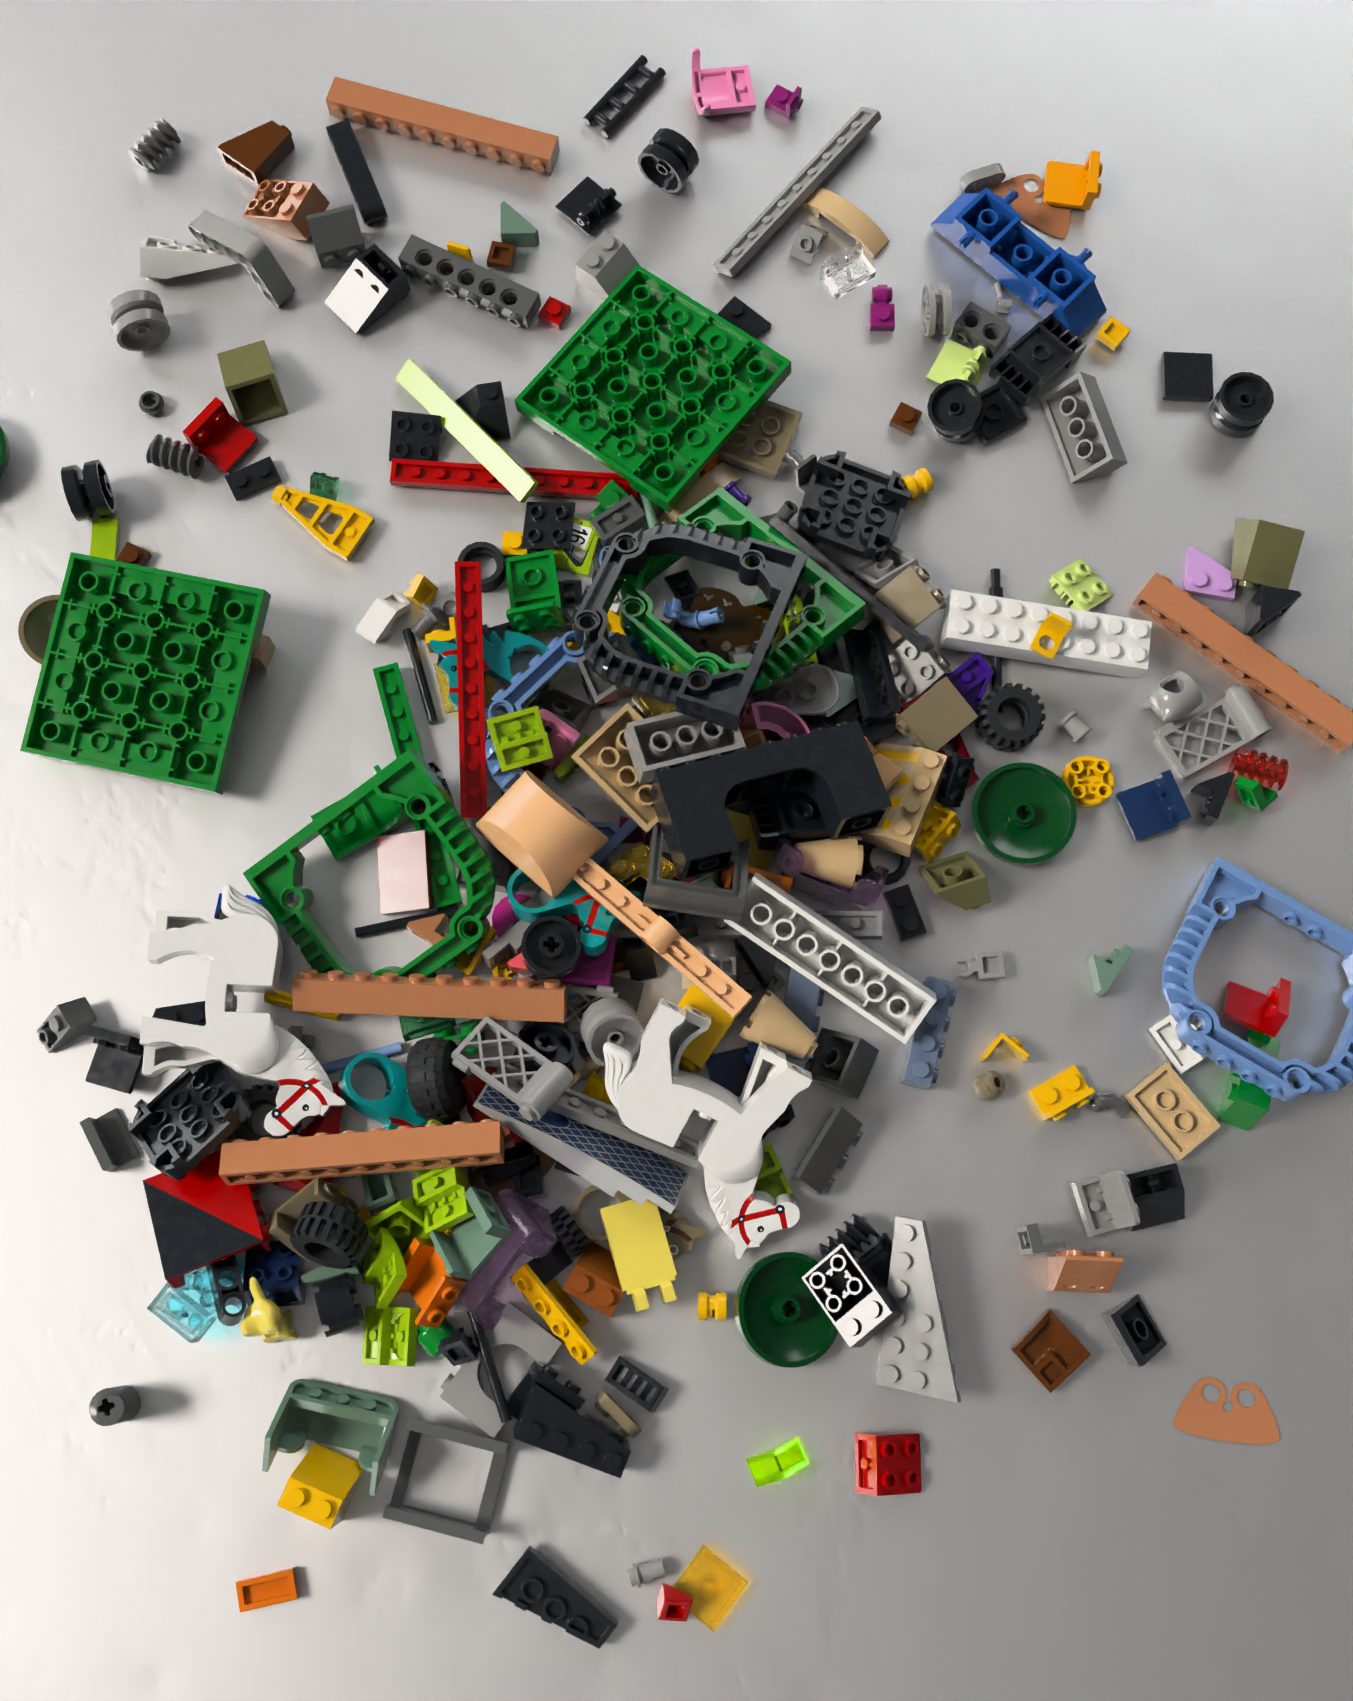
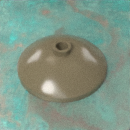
[18,595,60,666]

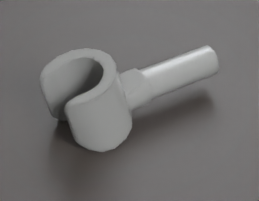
[994,282,1012,314]

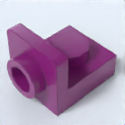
[765,84,803,120]

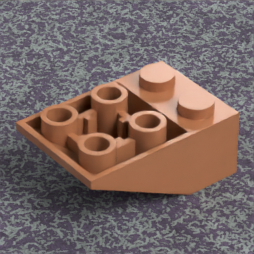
[242,179,330,241]
[1048,1250,1123,1293]

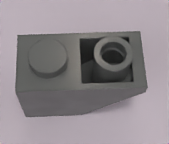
[37,997,97,1053]

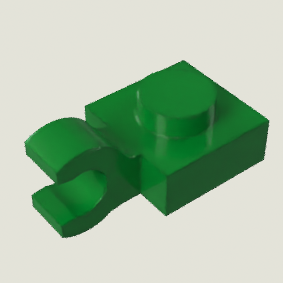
[589,478,630,519]

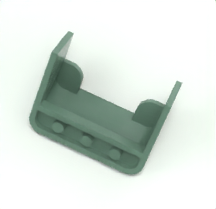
[262,1379,399,1496]

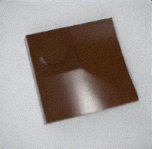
[1010,1309,1091,1393]

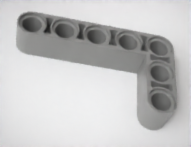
[188,210,295,308]

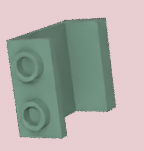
[429,1186,512,1280]

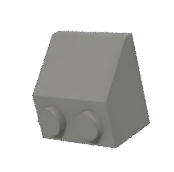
[575,230,639,300]

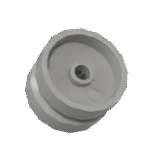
[107,290,170,351]
[580,997,644,1067]

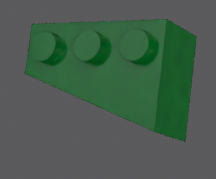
[1217,1029,1281,1131]

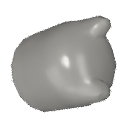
[1141,671,1203,723]

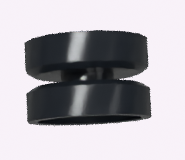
[637,128,699,193]
[1210,372,1274,437]
[927,379,986,443]
[61,459,116,522]
[521,915,582,980]
[511,1021,576,1072]

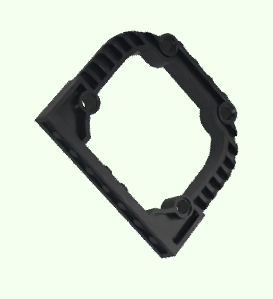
[572,522,808,731]

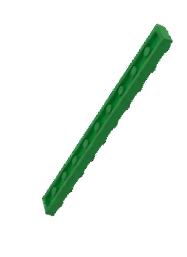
[373,662,463,910]

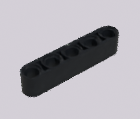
[326,119,388,225]
[206,1254,247,1326]

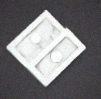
[1149,1014,1206,1074]

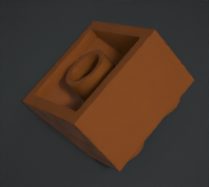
[562,1240,626,1318]

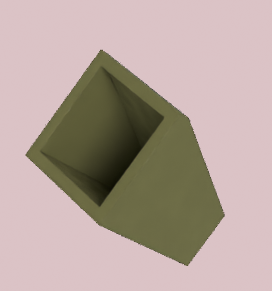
[217,340,288,426]
[1231,518,1305,589]

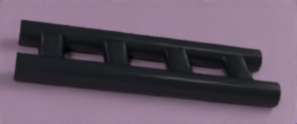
[583,55,666,138]

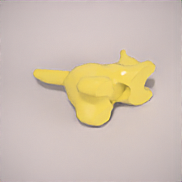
[240,1277,298,1343]

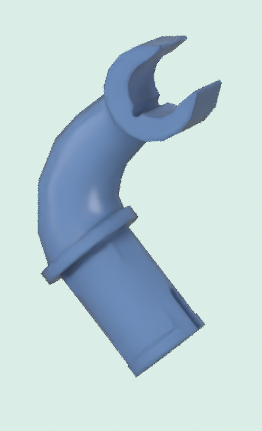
[663,598,725,630]

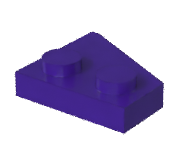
[947,652,994,712]

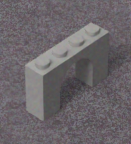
[440,1302,563,1439]

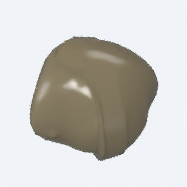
[974,1071,1005,1100]

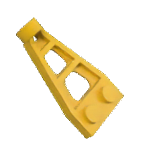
[271,484,375,561]

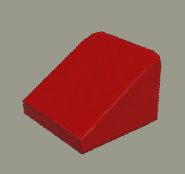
[657,1583,693,1622]

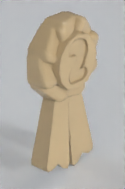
[568,1056,604,1089]

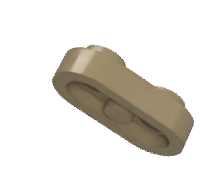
[594,1389,642,1438]

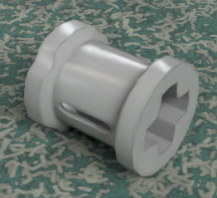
[1058,709,1092,743]

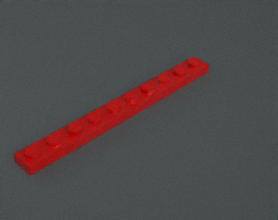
[390,458,638,502]
[455,561,487,819]

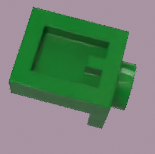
[1233,776,1278,812]

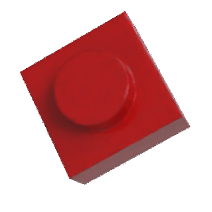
[538,296,571,330]

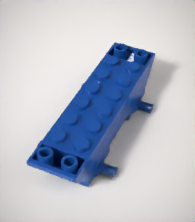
[931,188,1107,339]

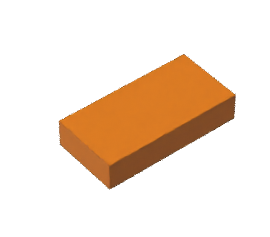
[235,1567,299,1612]

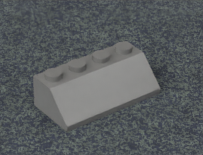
[1040,372,1128,484]

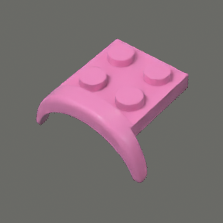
[691,48,756,116]

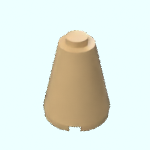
[787,835,864,889]
[739,990,818,1060]

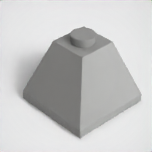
[851,546,920,590]

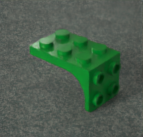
[504,549,565,635]
[311,765,410,862]

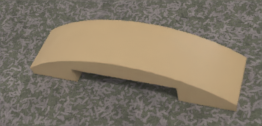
[801,187,889,259]
[657,462,742,525]

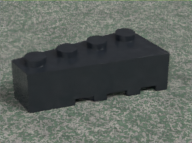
[513,1379,631,1478]

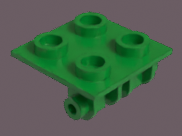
[433,1020,487,1054]

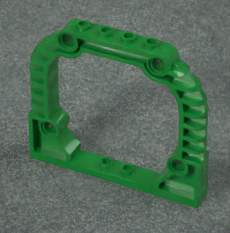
[619,486,866,691]
[243,749,496,978]

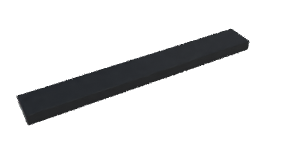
[769,516,932,653]

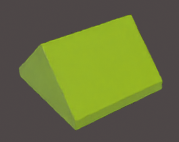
[364,1197,430,1254]

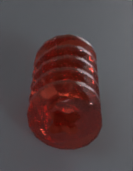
[1227,746,1289,791]

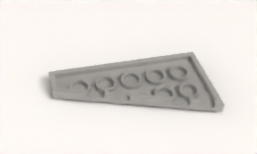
[877,1215,961,1403]

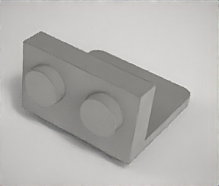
[883,634,952,703]
[1070,1170,1140,1237]

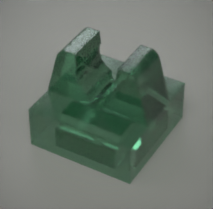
[310,471,339,501]

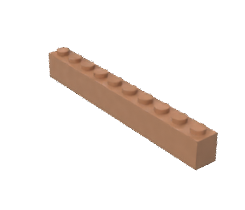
[326,77,560,174]
[1132,573,1353,753]
[292,969,568,1023]
[219,1119,505,1186]

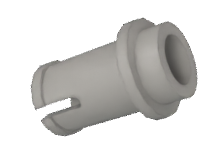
[628,1558,665,1588]

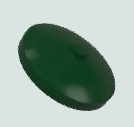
[971,762,1077,866]
[734,1252,838,1368]

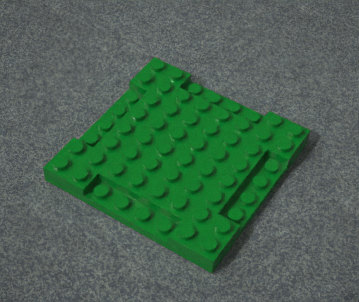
[514,265,791,513]
[20,552,271,795]

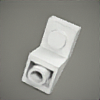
[355,590,412,644]

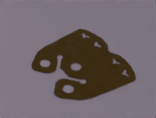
[682,587,786,662]

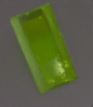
[746,1436,808,1487]

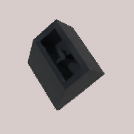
[1126,1163,1185,1231]

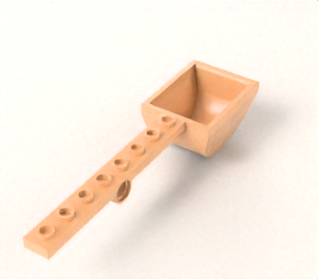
[475,770,752,1019]

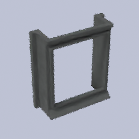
[643,825,750,922]
[382,1417,511,1544]

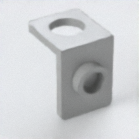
[790,222,829,264]

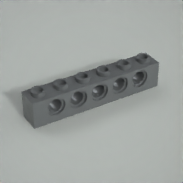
[398,234,542,328]

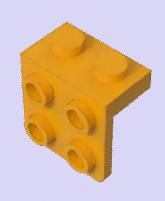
[1043,151,1103,210]

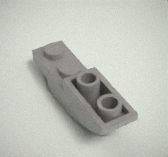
[482,887,552,970]

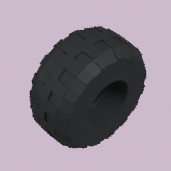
[406,1037,468,1120]

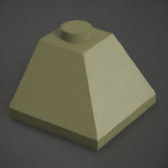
[919,851,991,910]

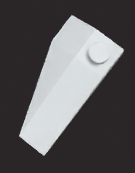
[140,236,238,282]

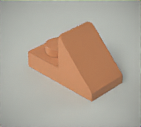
[406,914,448,946]

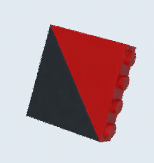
[142,1150,273,1289]

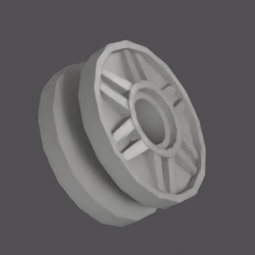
[921,283,952,337]

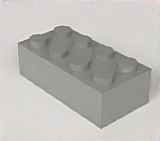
[624,711,746,784]

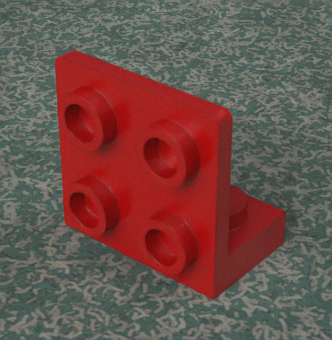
[182,397,258,473]
[1223,978,1291,1038]
[855,1433,922,1496]

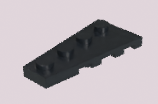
[717,296,771,338]
[492,1545,619,1649]

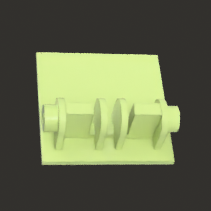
[926,339,991,387]
[1049,558,1114,611]

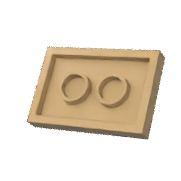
[1124,1062,1221,1161]

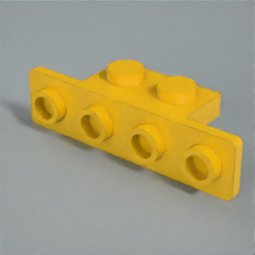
[511,1264,597,1365]

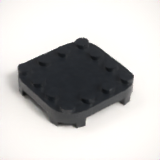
[797,450,911,562]
[128,1062,252,1181]

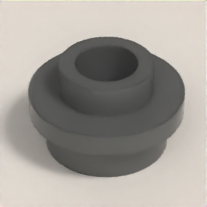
[139,391,164,416]

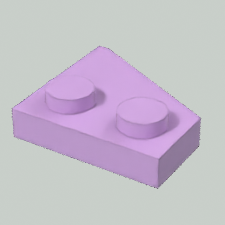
[1182,546,1237,602]

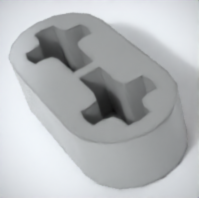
[960,163,1006,193]

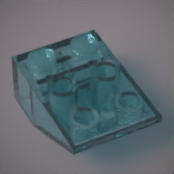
[147,1258,244,1343]

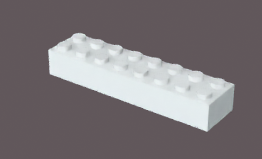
[940,589,1152,679]
[724,872,937,1044]

